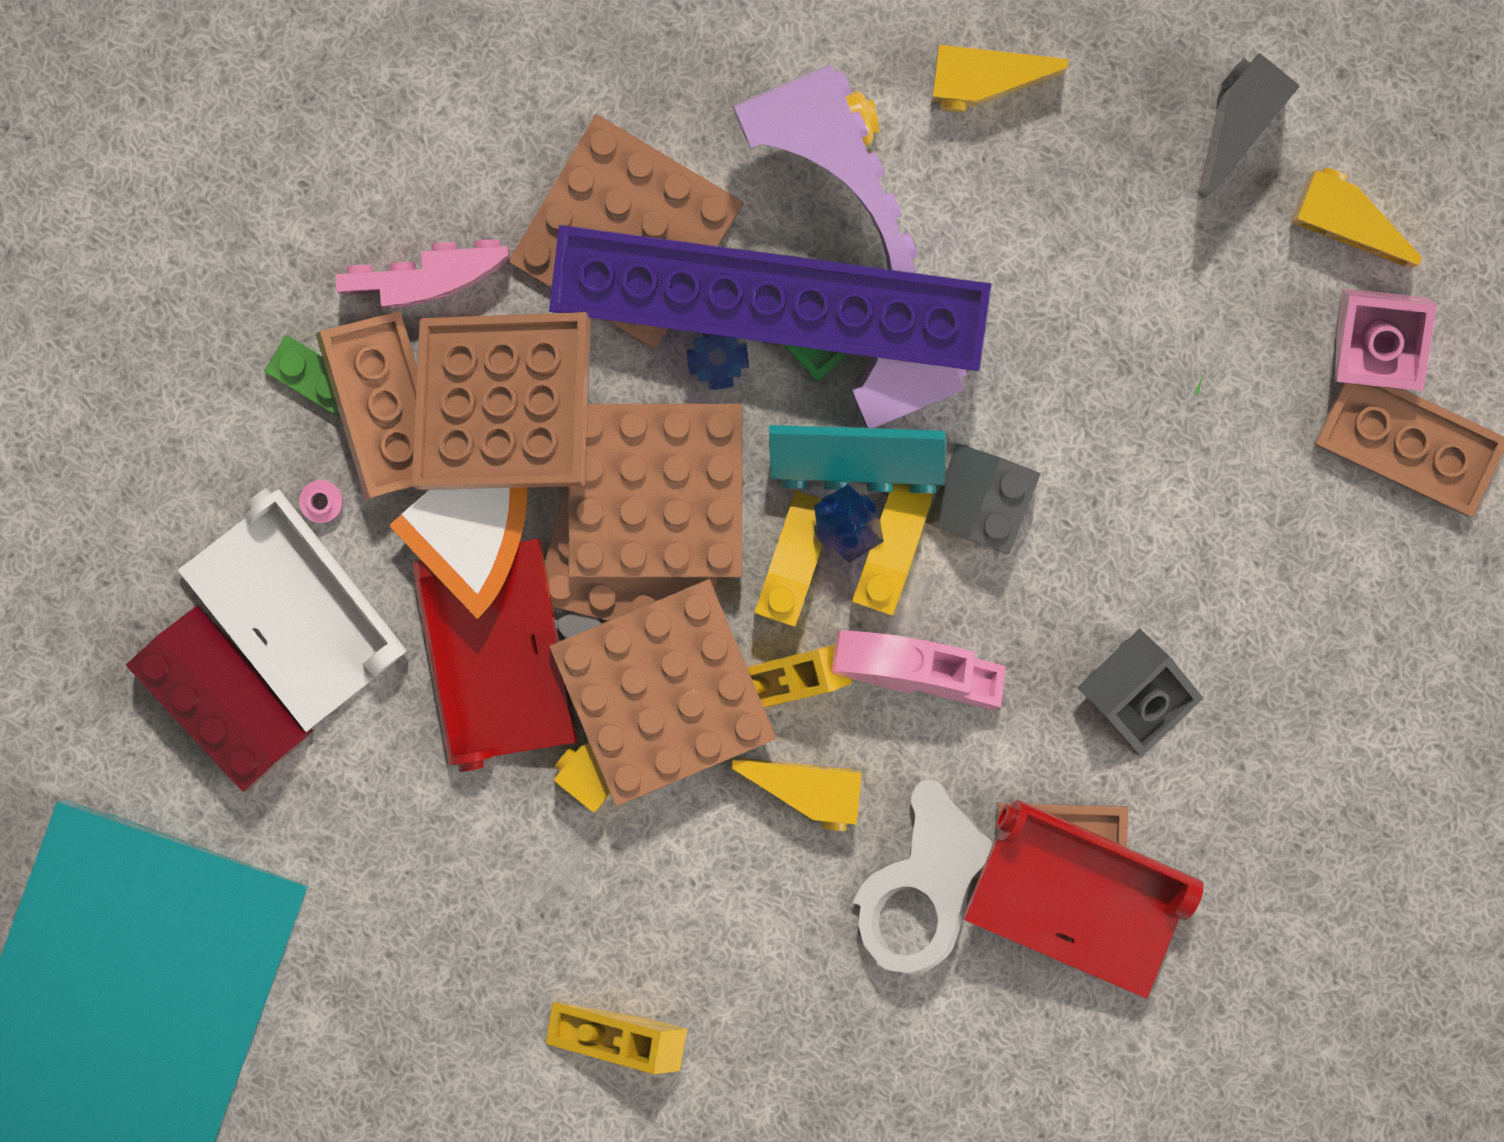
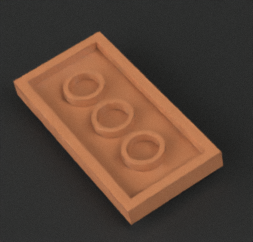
[316,311,417,500]
[1313,382,1504,518]

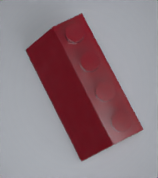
[126,605,314,792]

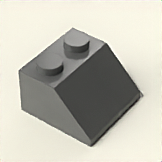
[926,443,1041,554]
[1077,628,1203,757]

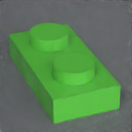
[264,335,340,416]

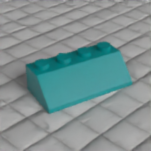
[769,425,947,494]

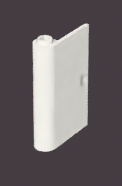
[178,488,408,732]

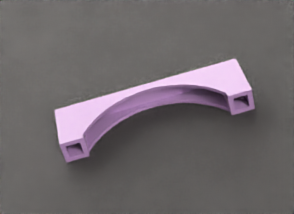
[732,64,967,428]

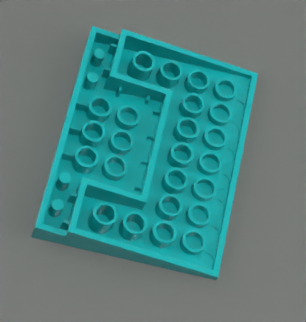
[0,799,308,1142]

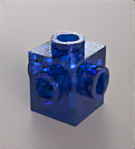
[686,333,750,390]
[814,484,884,563]

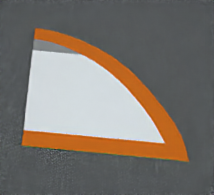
[389,487,528,619]

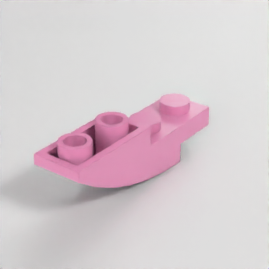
[336,239,511,309]
[831,630,1006,711]

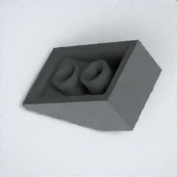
[1198,53,1300,198]

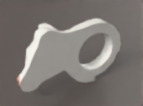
[852,780,993,973]

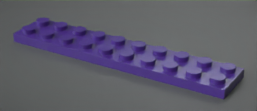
[549,225,992,371]

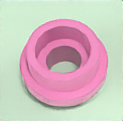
[299,480,343,523]

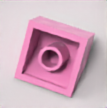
[1335,288,1437,391]

